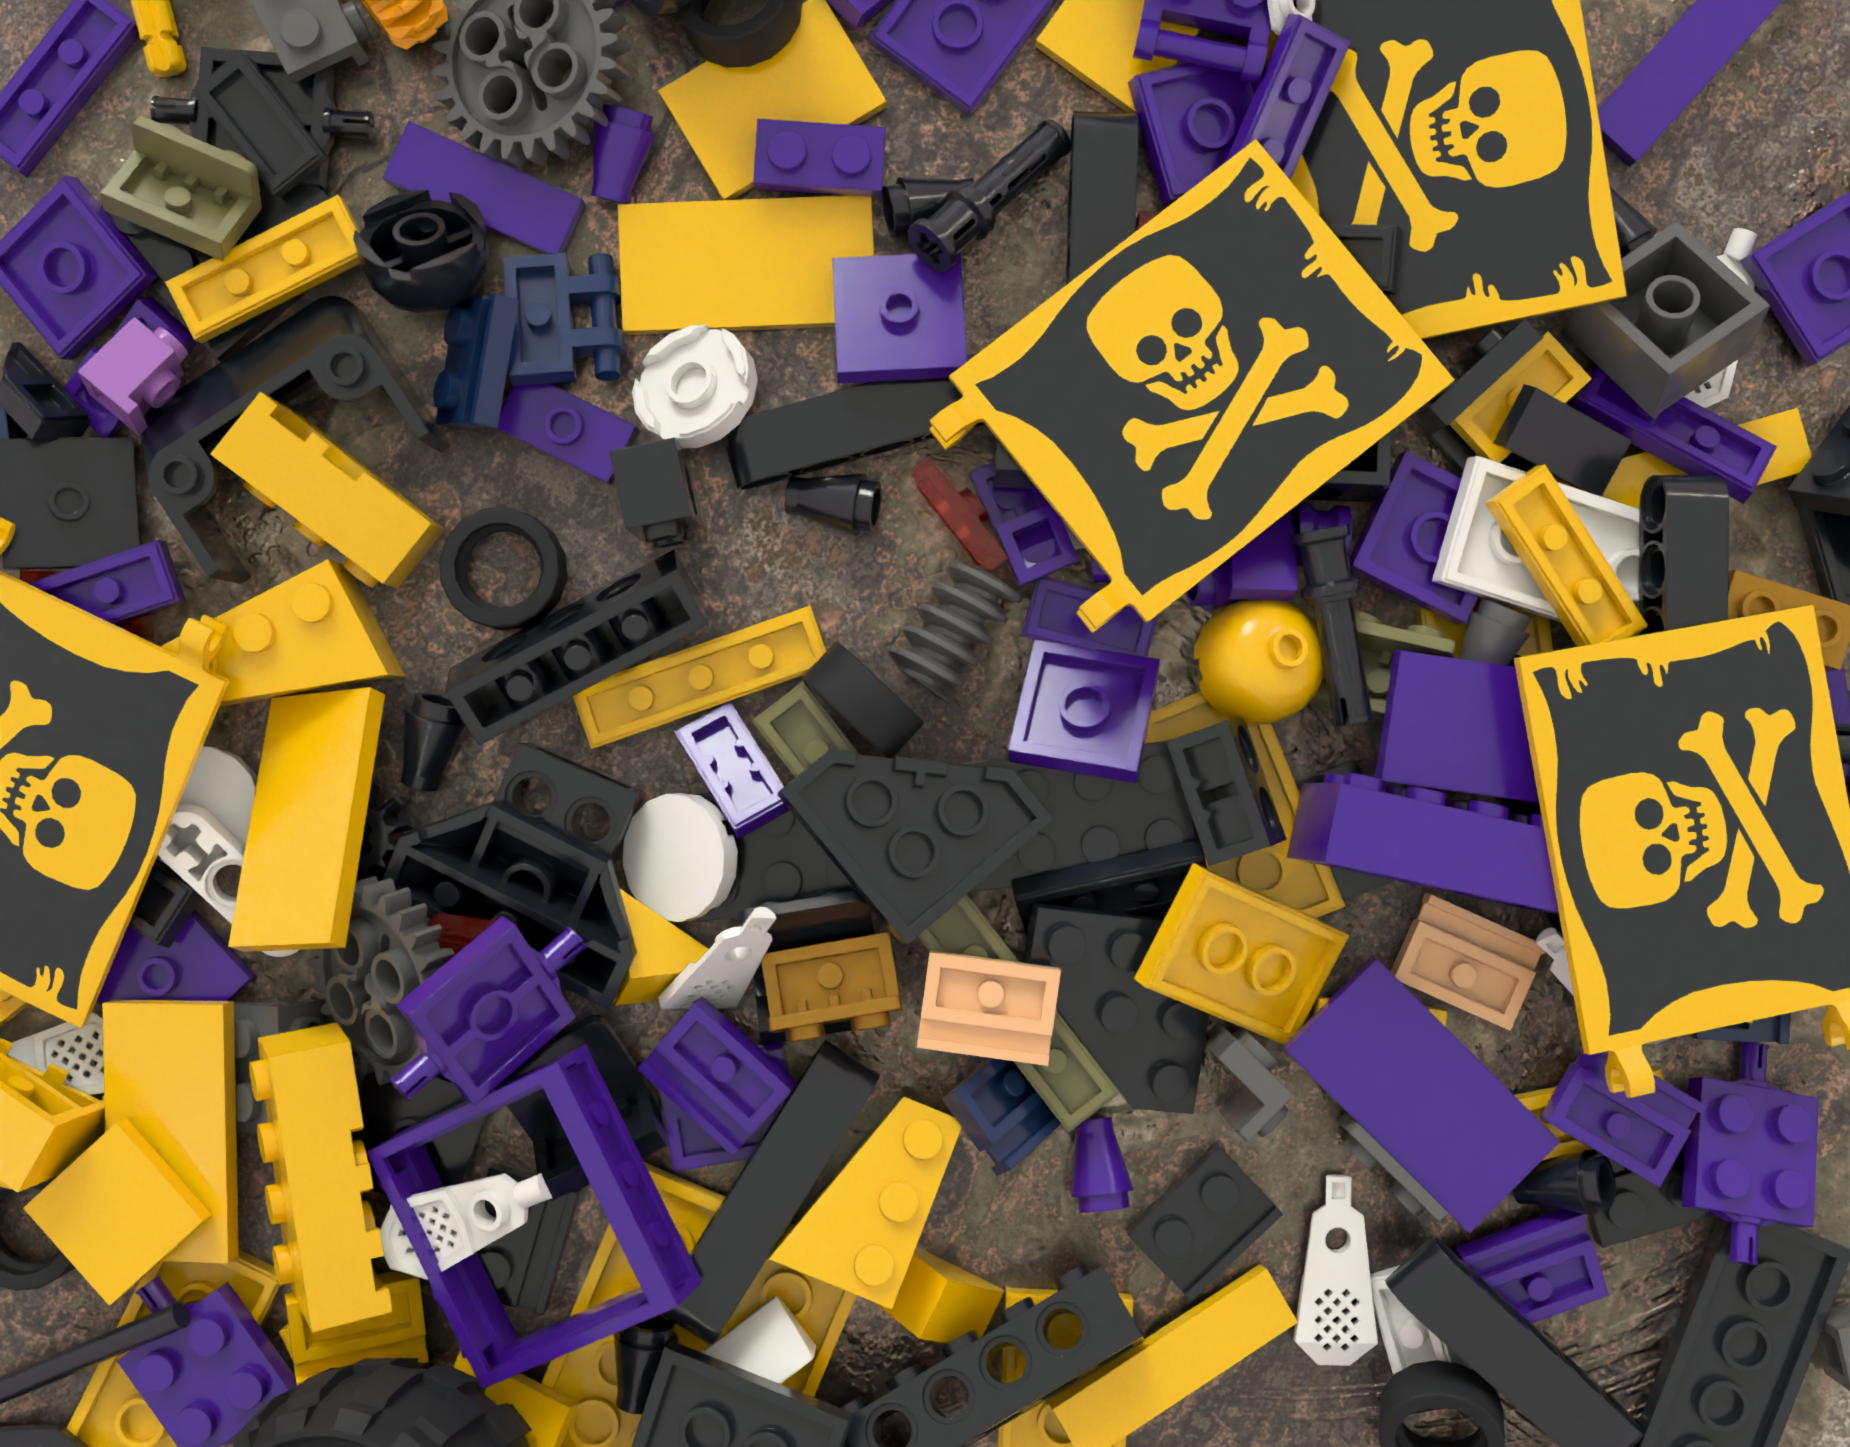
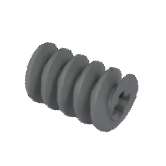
[888,561,1022,704]

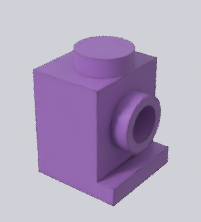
[78,317,189,436]

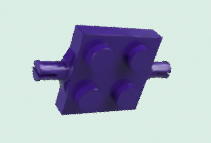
[390,916,586,1106]
[1681,1042,1819,1265]
[117,1275,297,1447]

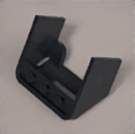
[140,296,451,584]

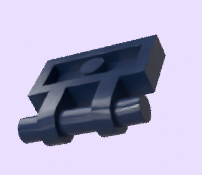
[502,253,626,386]

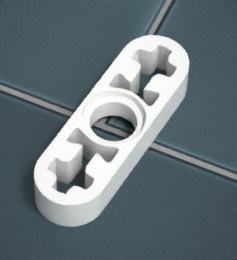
[158,804,299,957]

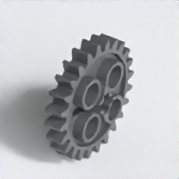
[431,0,631,167]
[309,876,454,1089]

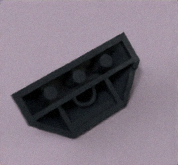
[382,800,637,1010]

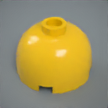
[1194,600,1325,726]

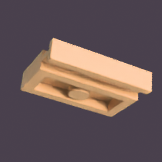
[1390,893,1545,1031]
[917,950,1061,1066]

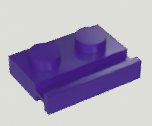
[637,996,798,1156]
[1540,1044,1706,1187]
[1455,1209,1609,1323]

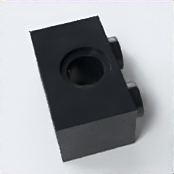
[609,437,704,549]

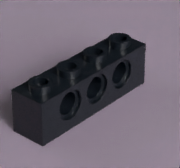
[445,550,708,745]

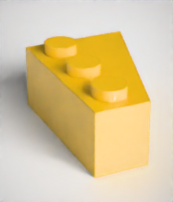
[210,392,445,588]
[160,559,406,707]
[0,1038,105,1193]
[767,1097,962,1309]

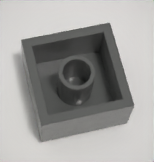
[1564,222,1770,418]

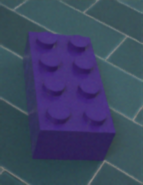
[1287,773,1559,914]

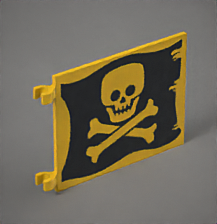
[1265,0,1627,340]
[929,139,1455,633]
[0,517,230,1028]
[1514,605,1850,1098]

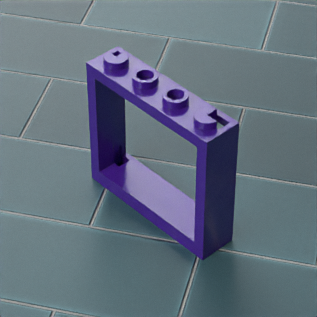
[366,1044,703,1389]

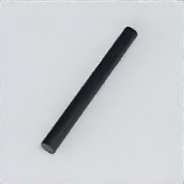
[0,1302,191,1404]

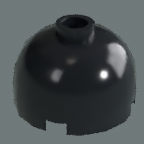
[353,190,489,313]

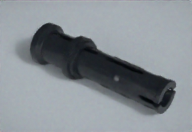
[908,119,1071,273]
[1291,524,1375,726]

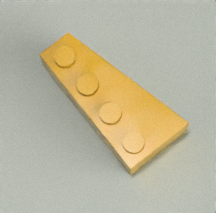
[249,1022,393,1333]

